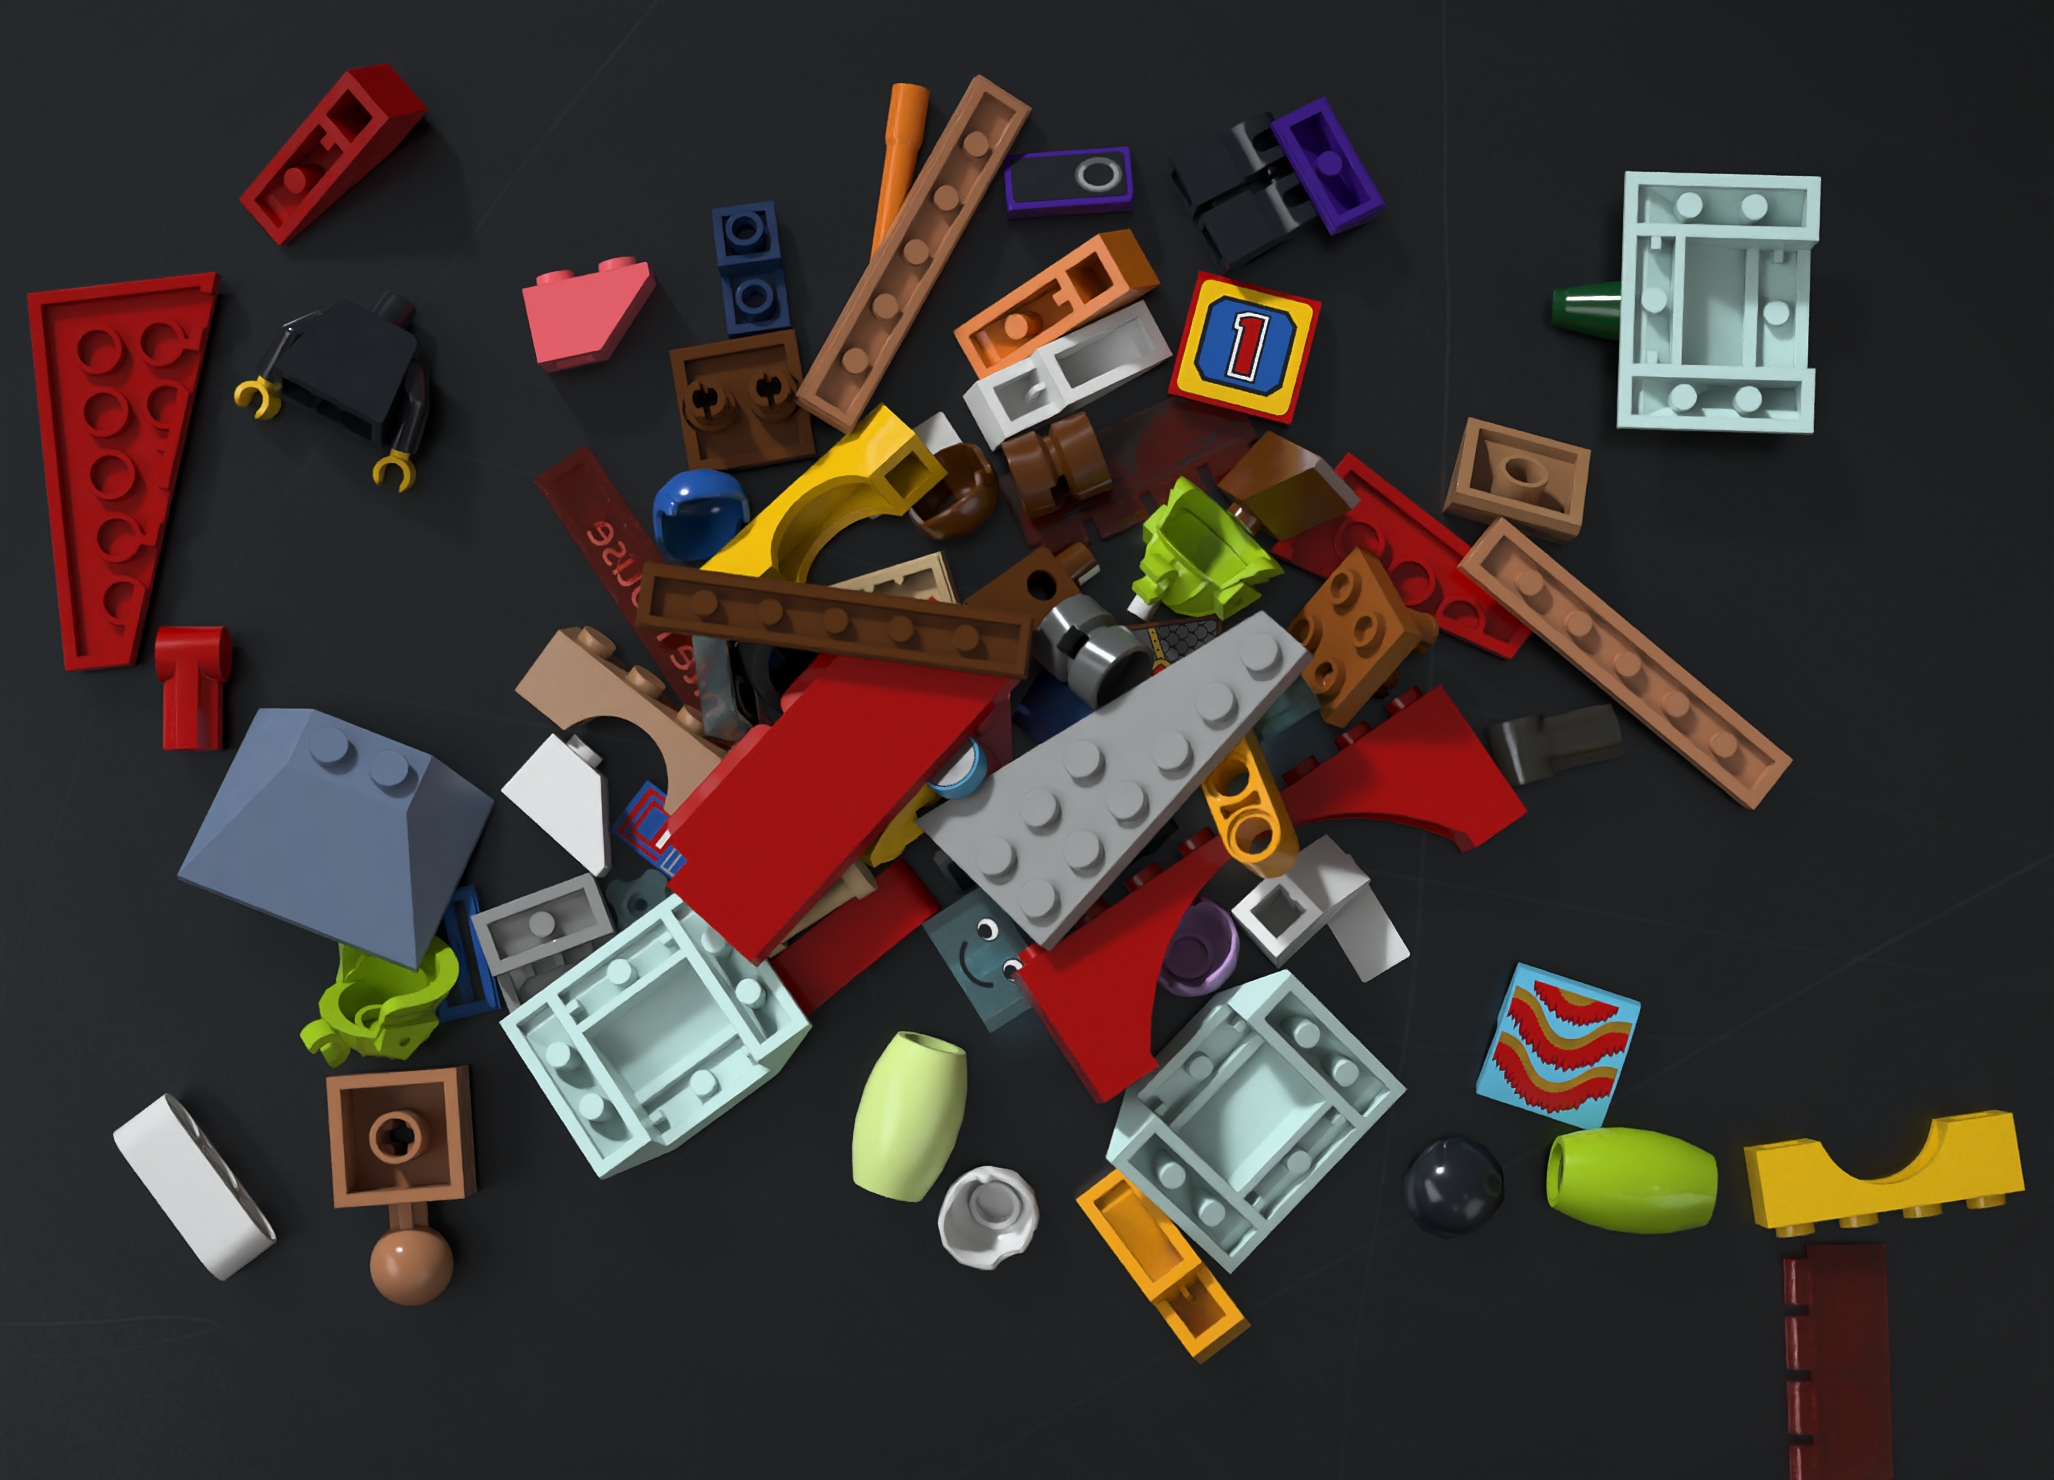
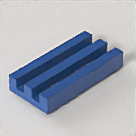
[435,884,504,1023]

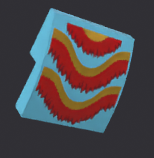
[1476,962,1641,1130]

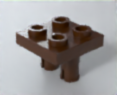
[669,329,817,473]

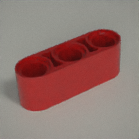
[770,857,943,1017]

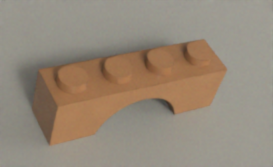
[515,626,737,816]

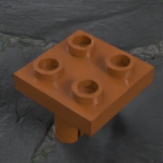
[1285,546,1439,728]

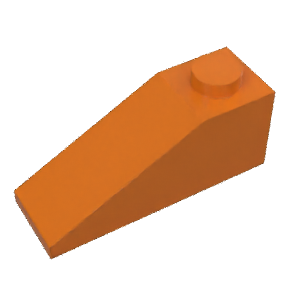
[953,229,1161,380]

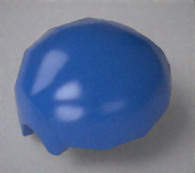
[652,468,750,561]

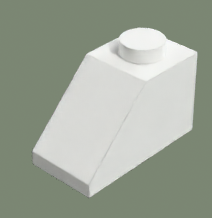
[501,733,612,878]

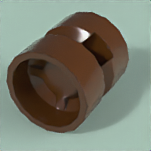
[1000,411,1113,521]

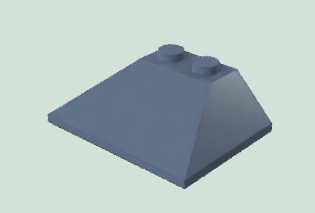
[177,708,495,973]

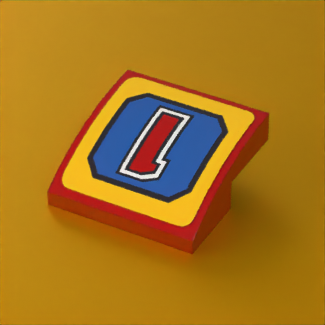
[1167,271,1322,425]

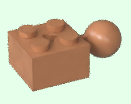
[326,1065,477,1306]

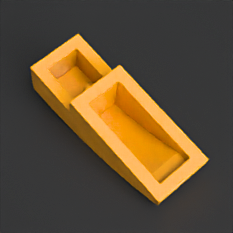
[1076,1168,1252,1365]

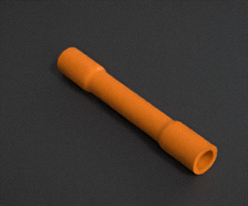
[870,83,930,261]

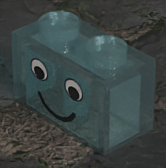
[922,887,1031,1033]

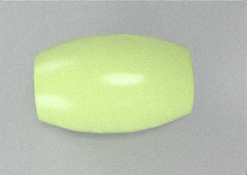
[852,1031,967,1202]

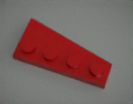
[1270,452,1533,661]

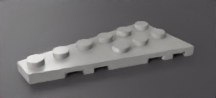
[914,611,1315,951]

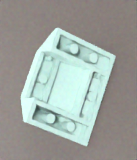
[1617,171,1821,435]
[499,893,812,1180]
[1106,969,1407,1274]

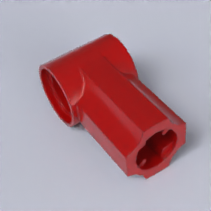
[155,626,232,751]

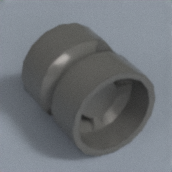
[1032,594,1154,711]

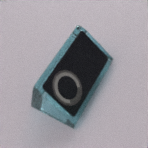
[692,636,761,742]

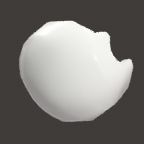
[938,1166,1040,1271]

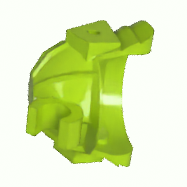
[1132,476,1285,621]
[300,936,459,1068]

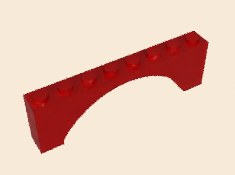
[1010,684,1528,1104]

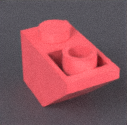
[522,257,656,373]

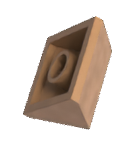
[1443,417,1591,546]

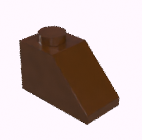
[1217,430,1361,542]

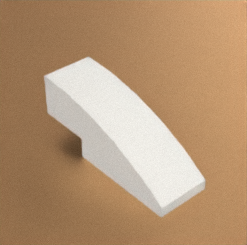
[963,300,1173,452]

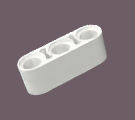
[113,1093,277,1281]

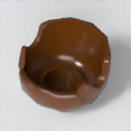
[907,443,1001,540]

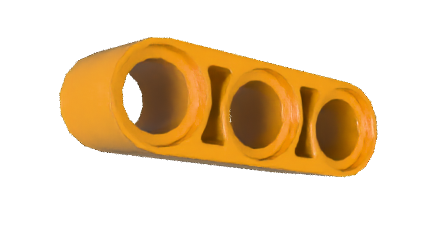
[1201,727,1299,879]

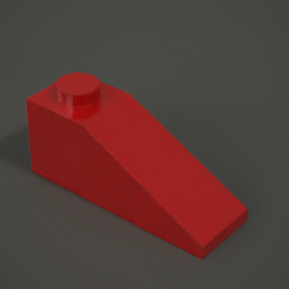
[239,62,429,246]

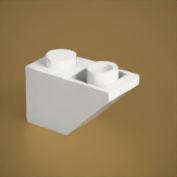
[1231,834,1371,969]

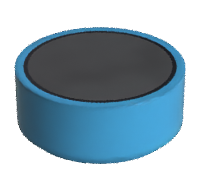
[926,736,988,799]

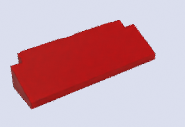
[666,596,1021,968]

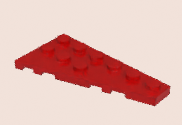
[27,272,222,673]

